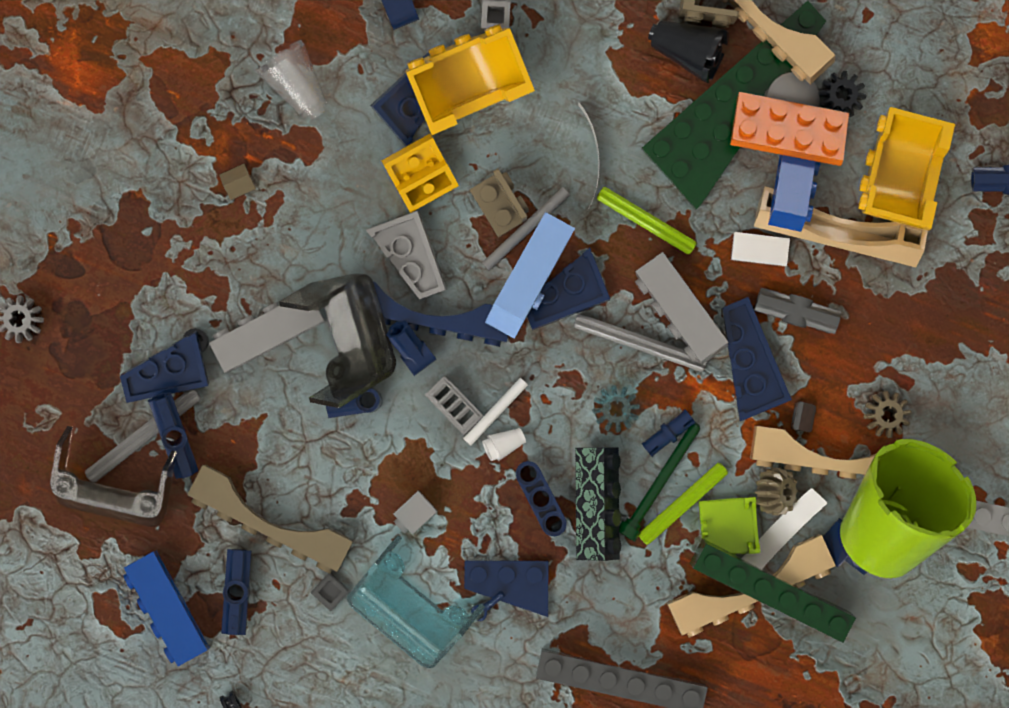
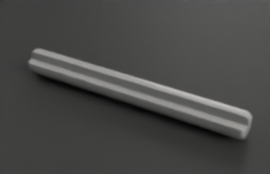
[574,314,707,372]
[85,389,201,483]

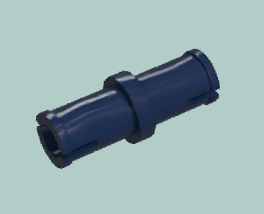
[641,409,696,457]

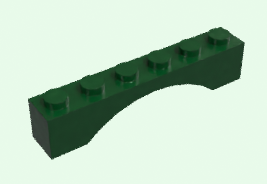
[690,538,856,643]

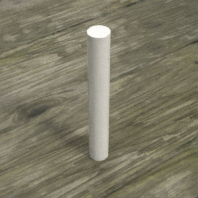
[463,378,528,446]

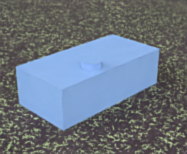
[485,212,575,339]

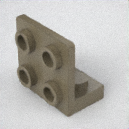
[678,0,739,28]
[469,169,529,238]

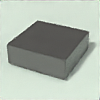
[311,573,350,611]

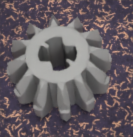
[0,295,44,343]

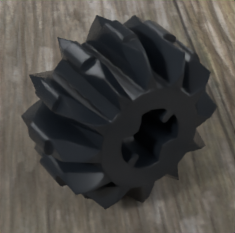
[818,71,867,117]

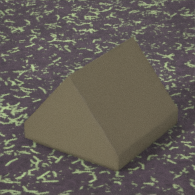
[219,163,256,200]

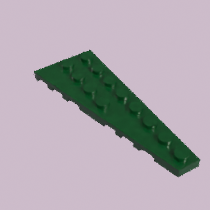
[641,1,826,210]

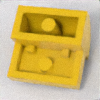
[381,134,459,213]

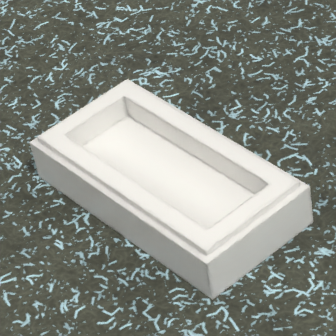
[731,232,790,267]

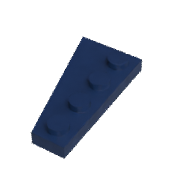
[722,297,792,422]

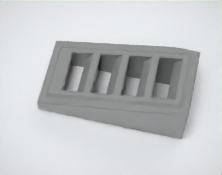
[425,376,483,435]

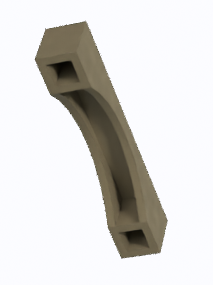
[187,464,354,574]

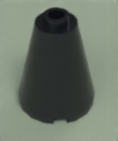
[648,20,729,83]

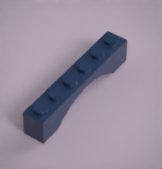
[341,277,508,347]

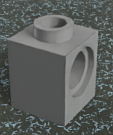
[393,490,438,534]

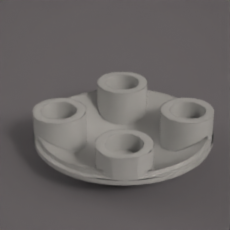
[764,72,820,107]

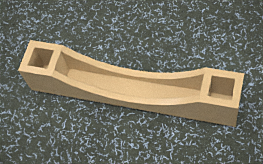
[721,0,835,85]
[754,187,928,267]
[750,426,877,479]
[667,534,836,637]

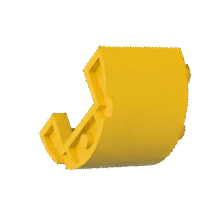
[406,24,535,135]
[858,107,955,231]

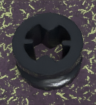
[183,328,209,352]
[220,690,242,708]

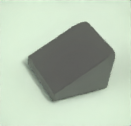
[791,402,816,432]

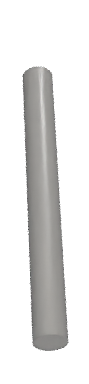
[482,187,570,271]

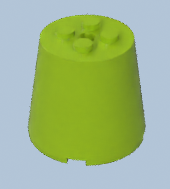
[840,439,976,578]

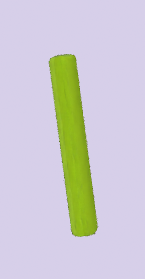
[597,187,696,254]
[639,463,728,545]

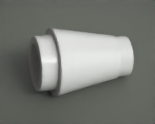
[482,428,526,461]

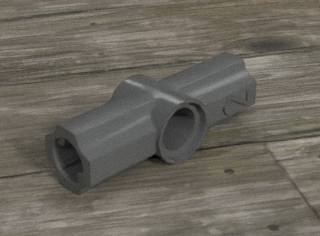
[754,288,842,334]

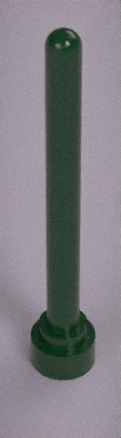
[619,423,700,542]

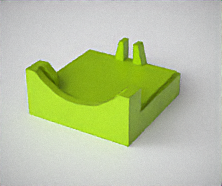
[698,496,760,555]

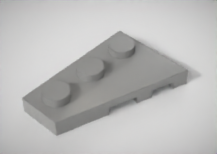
[366,211,447,299]

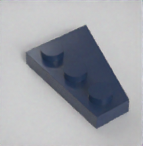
[370,52,430,147]
[527,248,610,331]
[120,331,209,403]
[464,560,549,617]

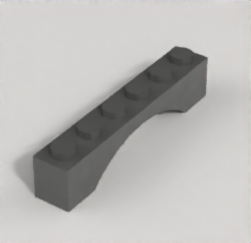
[536,648,708,708]

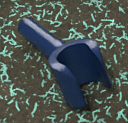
[471,591,505,621]

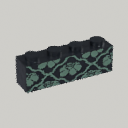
[575,447,621,561]

